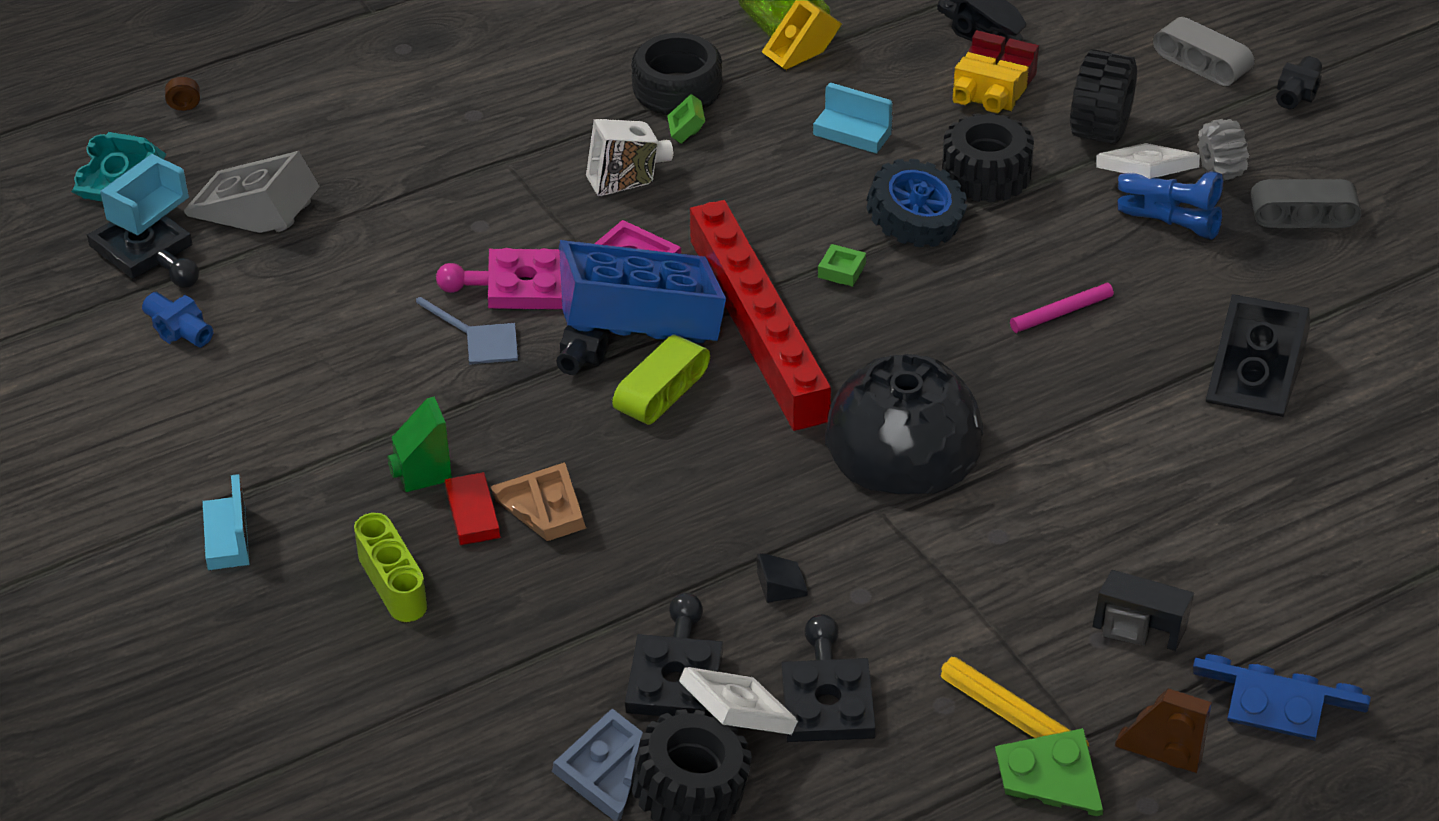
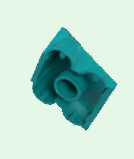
[71,132,167,201]

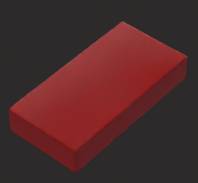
[445,472,500,545]

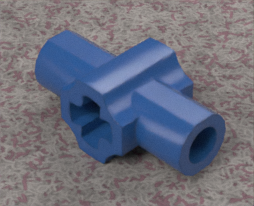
[142,292,213,347]

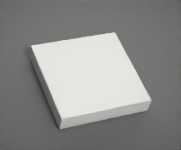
[1096,143,1200,179]
[679,667,798,735]

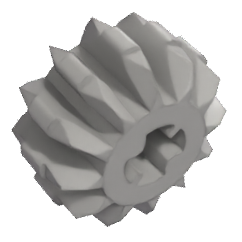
[1197,119,1249,181]

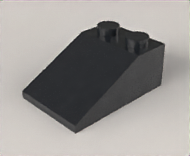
[1206,294,1310,417]

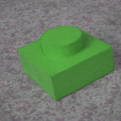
[667,94,705,144]
[818,244,866,287]

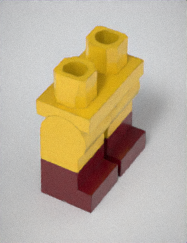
[952,30,1039,114]

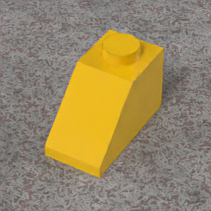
[762,0,842,70]

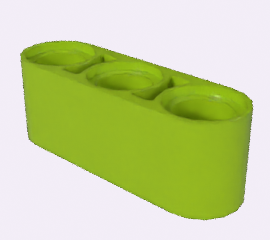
[612,334,710,425]
[354,513,427,622]

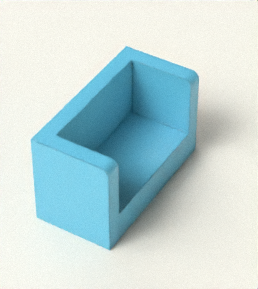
[100,154,189,235]

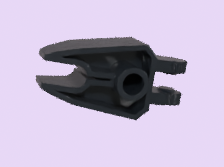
[937,0,1027,45]

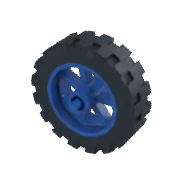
[866,159,967,247]

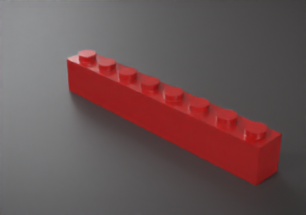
[690,200,831,431]

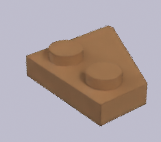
[491,462,586,541]

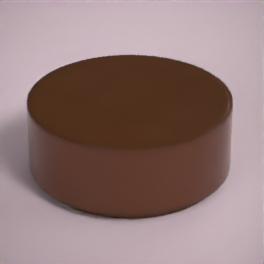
[165,77,200,111]

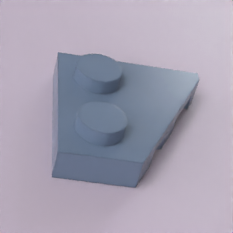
[552,709,643,821]

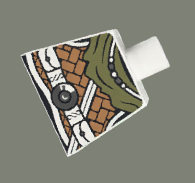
[586,119,673,196]

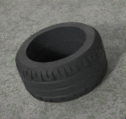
[631,33,722,115]

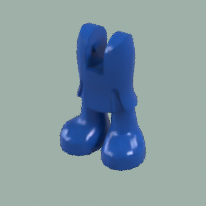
[1118,171,1223,240]

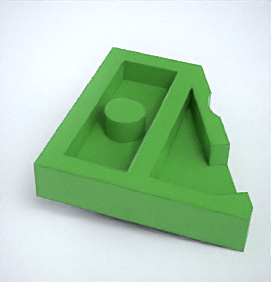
[995,728,1103,816]

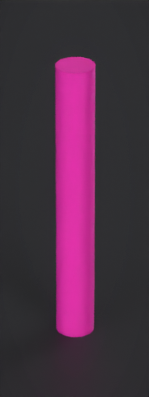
[1010,283,1113,333]

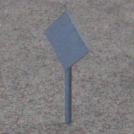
[416,297,518,364]

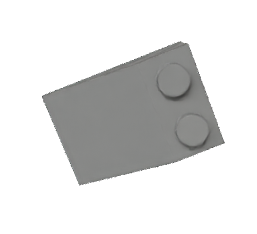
[184,151,320,233]

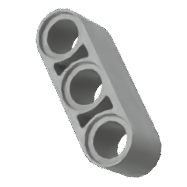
[1153,17,1254,86]

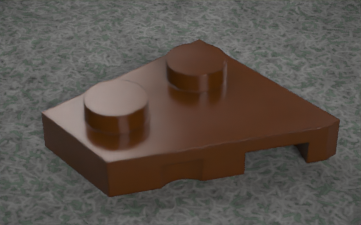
[1115,688,1212,773]

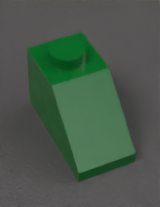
[387,396,452,492]

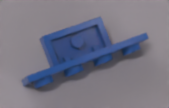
[1193,654,1371,741]

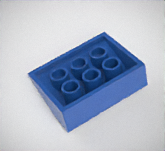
[559,240,726,343]

